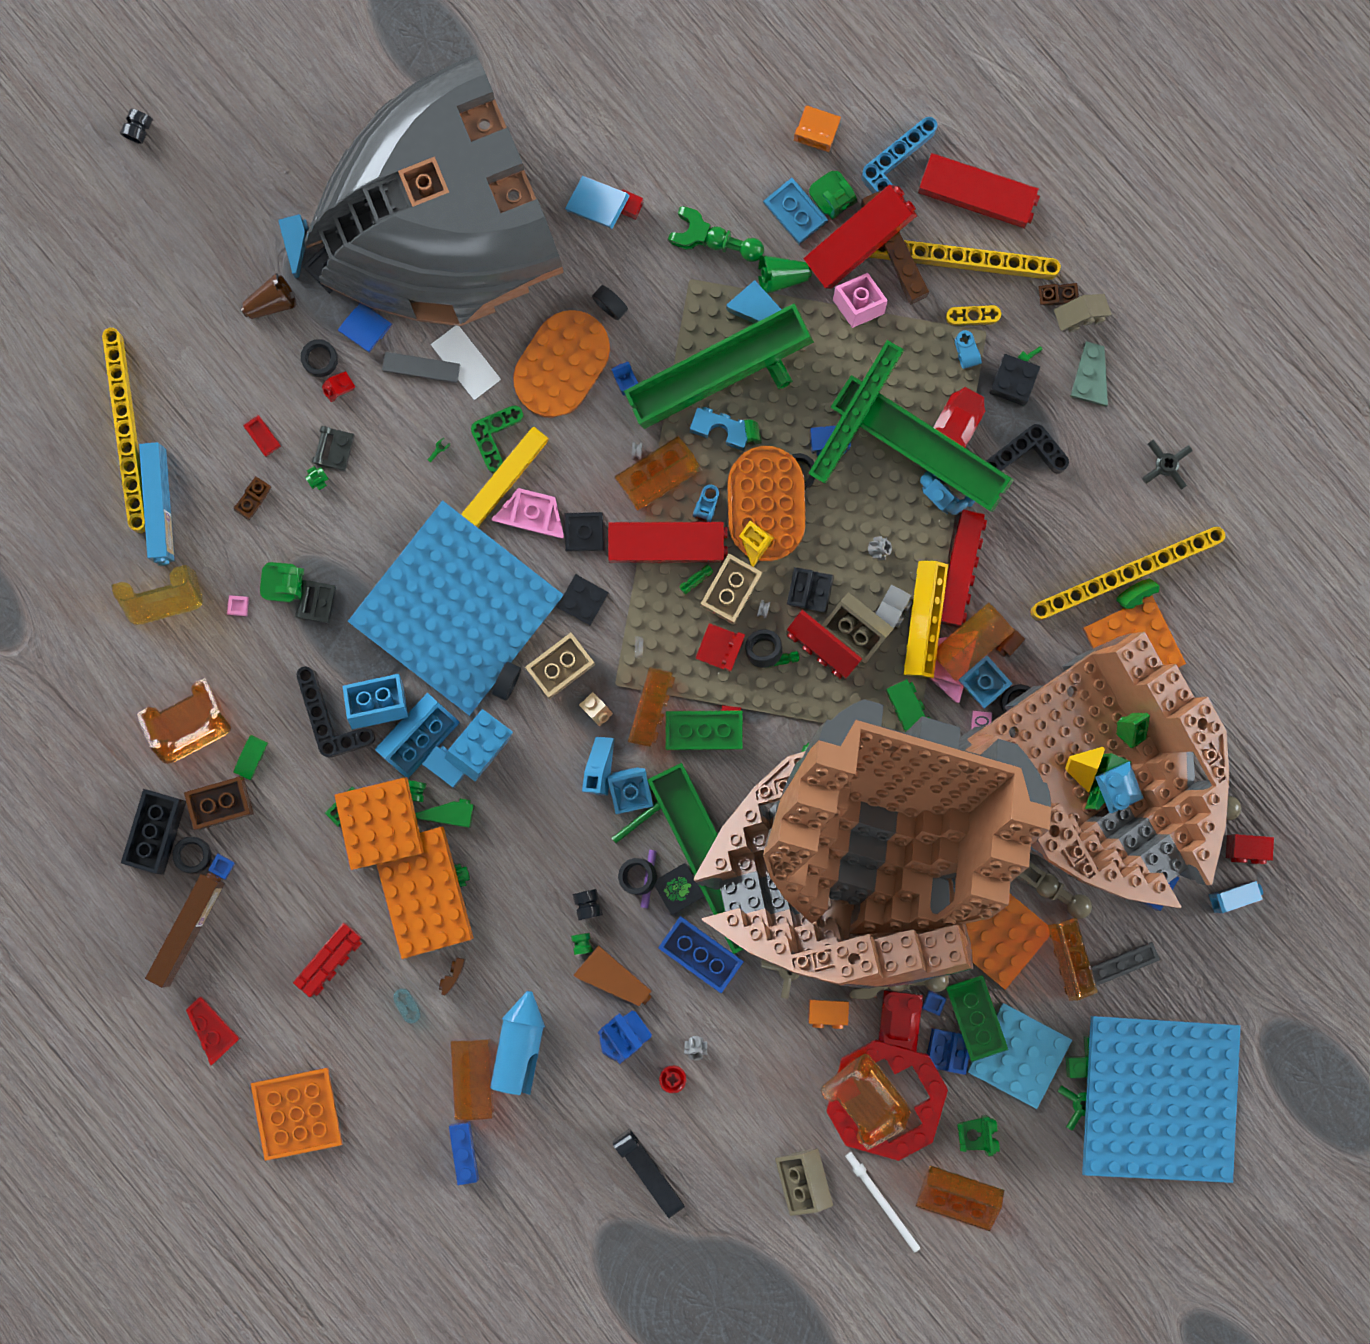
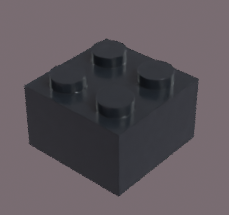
[989,354,1041,406]

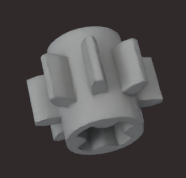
[868,536,892,561]
[684,1036,707,1060]

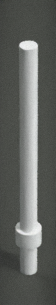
[845,1152,920,1253]

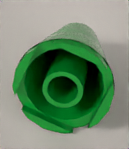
[758,255,812,294]

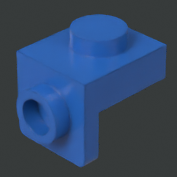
[612,362,638,396]

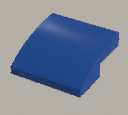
[338,303,392,353]
[927,1028,969,1075]

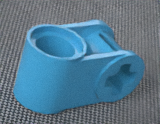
[955,330,982,369]
[692,485,719,522]

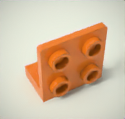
[794,106,841,152]

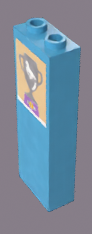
[139,442,175,566]

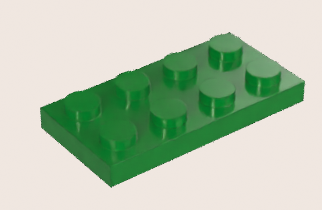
[666,711,743,750]
[946,975,1009,1062]

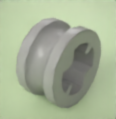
[631,442,642,460]
[757,600,770,619]

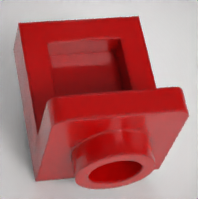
[322,371,355,402]

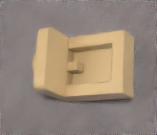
[579,692,613,726]

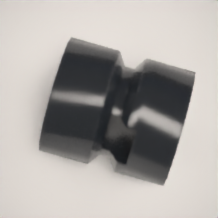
[120,109,153,144]
[572,889,603,921]

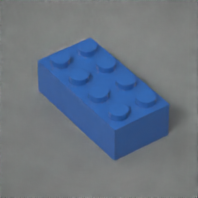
[658,916,744,993]

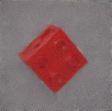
[696,623,745,672]

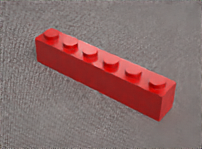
[941,510,987,628]

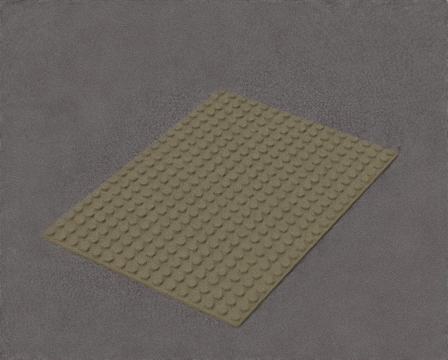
[615,279,986,733]

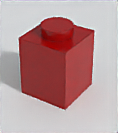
[621,189,644,220]

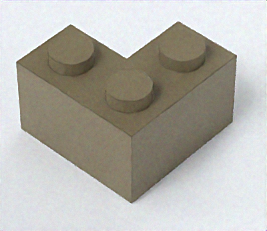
[1054,294,1112,333]

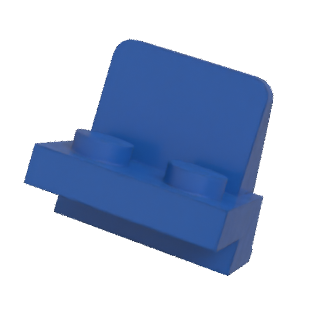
[597,1011,652,1064]

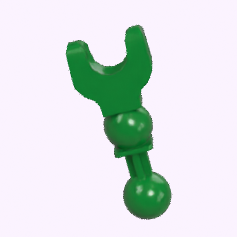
[667,206,764,262]

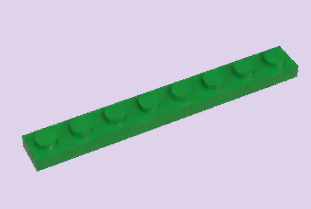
[808,340,904,484]

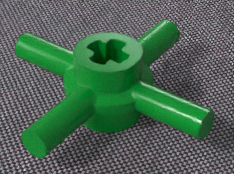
[1057,1085,1087,1131]

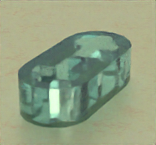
[393,989,421,1023]

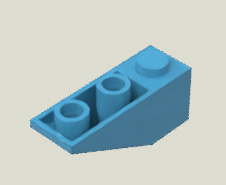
[582,737,615,796]

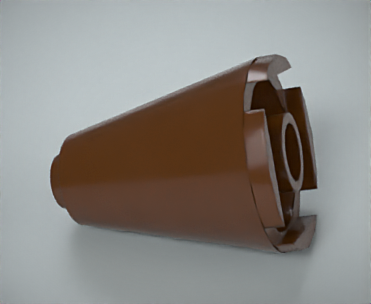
[241,273,297,319]

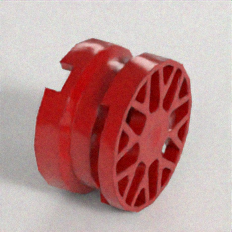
[659,1065,686,1093]

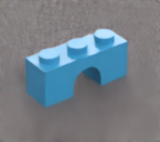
[690,407,747,451]

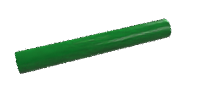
[612,802,661,843]

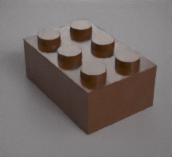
[184,776,254,830]

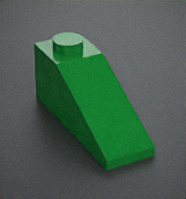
[1085,753,1131,810]
[415,799,475,828]

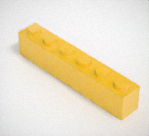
[904,561,948,678]

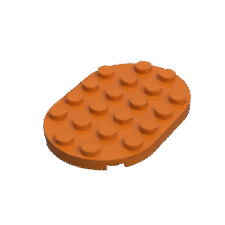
[513,310,610,418]
[728,446,806,561]

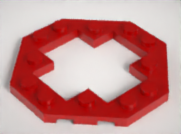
[826,1039,948,1161]

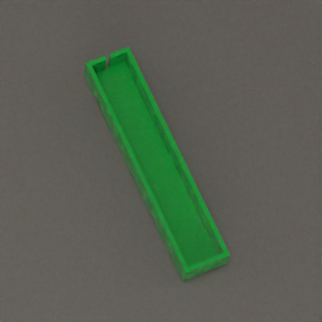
[624,303,814,429]
[831,375,1014,512]
[647,763,743,954]

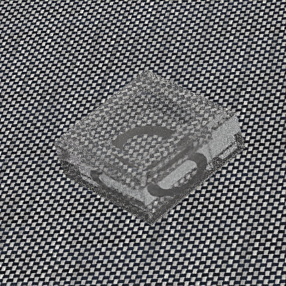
[635,636,643,658]

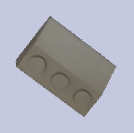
[775,1148,833,1216]

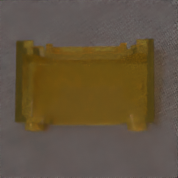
[111,565,203,625]

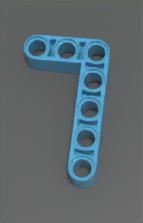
[861,117,937,193]

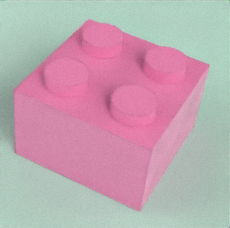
[833,273,888,328]

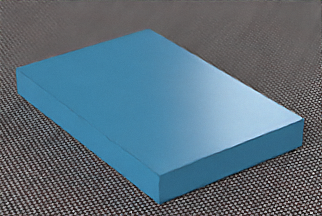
[565,176,630,229]
[763,178,828,245]

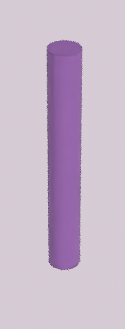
[641,850,657,908]

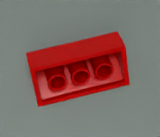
[786,610,862,680]

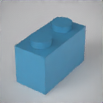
[423,746,465,788]

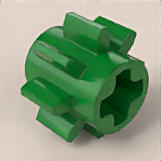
[305,466,329,490]
[454,864,470,887]

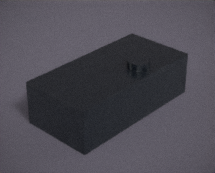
[121,789,186,875]

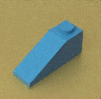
[278,214,309,278]

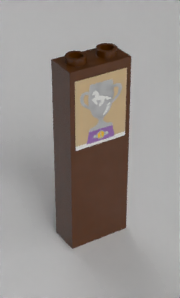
[145,873,225,988]

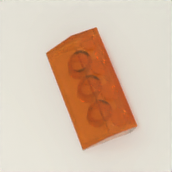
[614,436,701,511]
[936,602,1015,681]
[628,666,675,747]
[1048,917,1098,1001]
[451,1038,494,1120]
[915,1165,1005,1231]

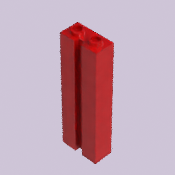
[918,153,1040,229]
[803,184,918,289]
[608,522,728,563]

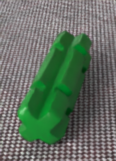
[679,564,713,594]
[774,651,800,666]

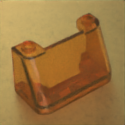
[137,678,231,764]
[820,1054,910,1150]

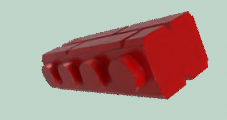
[293,923,363,998]

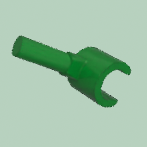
[1018,346,1043,362]
[427,438,450,463]

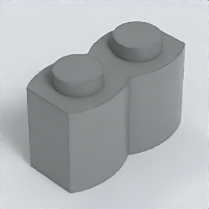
[875,585,913,631]

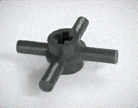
[1142,439,1193,490]

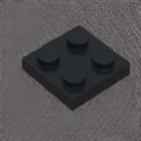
[557,574,609,626]

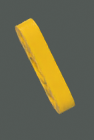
[946,305,1001,326]

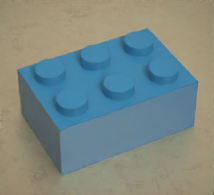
[342,674,409,730]
[445,709,513,781]

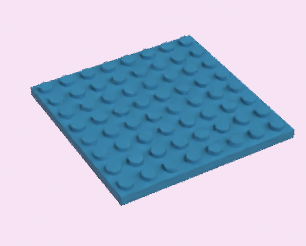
[348,500,563,716]
[1082,1016,1241,1183]

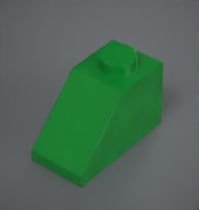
[1116,713,1150,749]

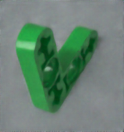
[471,405,524,473]

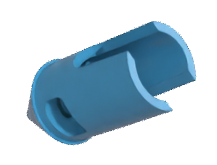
[490,991,545,1095]

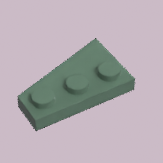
[1070,341,1108,407]

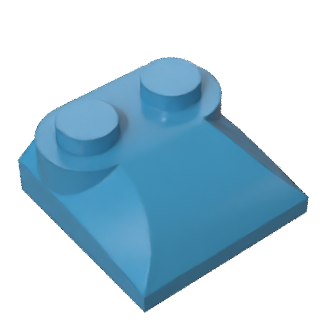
[958,655,1012,709]
[1095,762,1144,813]
[607,767,653,814]

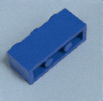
[449,1121,479,1185]

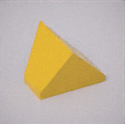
[739,521,774,567]
[1065,747,1105,793]

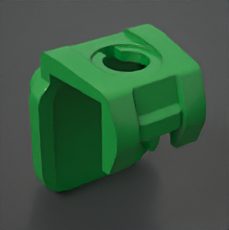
[809,171,858,220]
[260,562,304,602]
[957,1115,1000,1157]

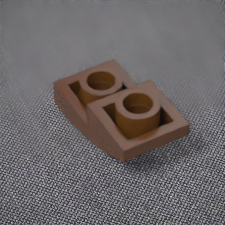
[1039,283,1079,305]
[234,476,272,521]
[439,957,466,995]

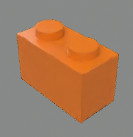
[808,999,849,1029]

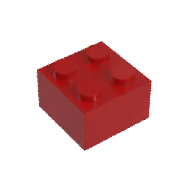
[1225,834,1274,865]

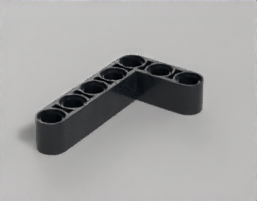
[986,424,1069,474]
[296,666,375,758]
[612,1128,685,1219]

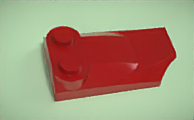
[934,387,986,448]
[878,990,923,1060]

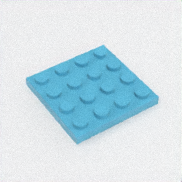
[967,1003,1072,1109]

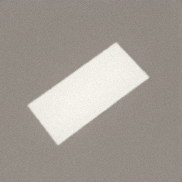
[431,325,501,400]

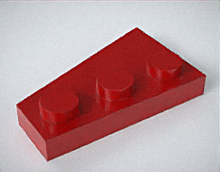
[186,996,241,1066]

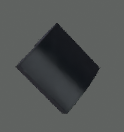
[787,567,834,613]

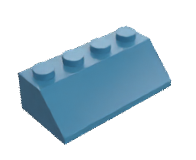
[375,692,460,778]

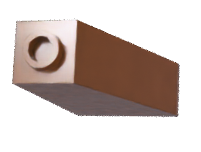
[573,945,652,1006]

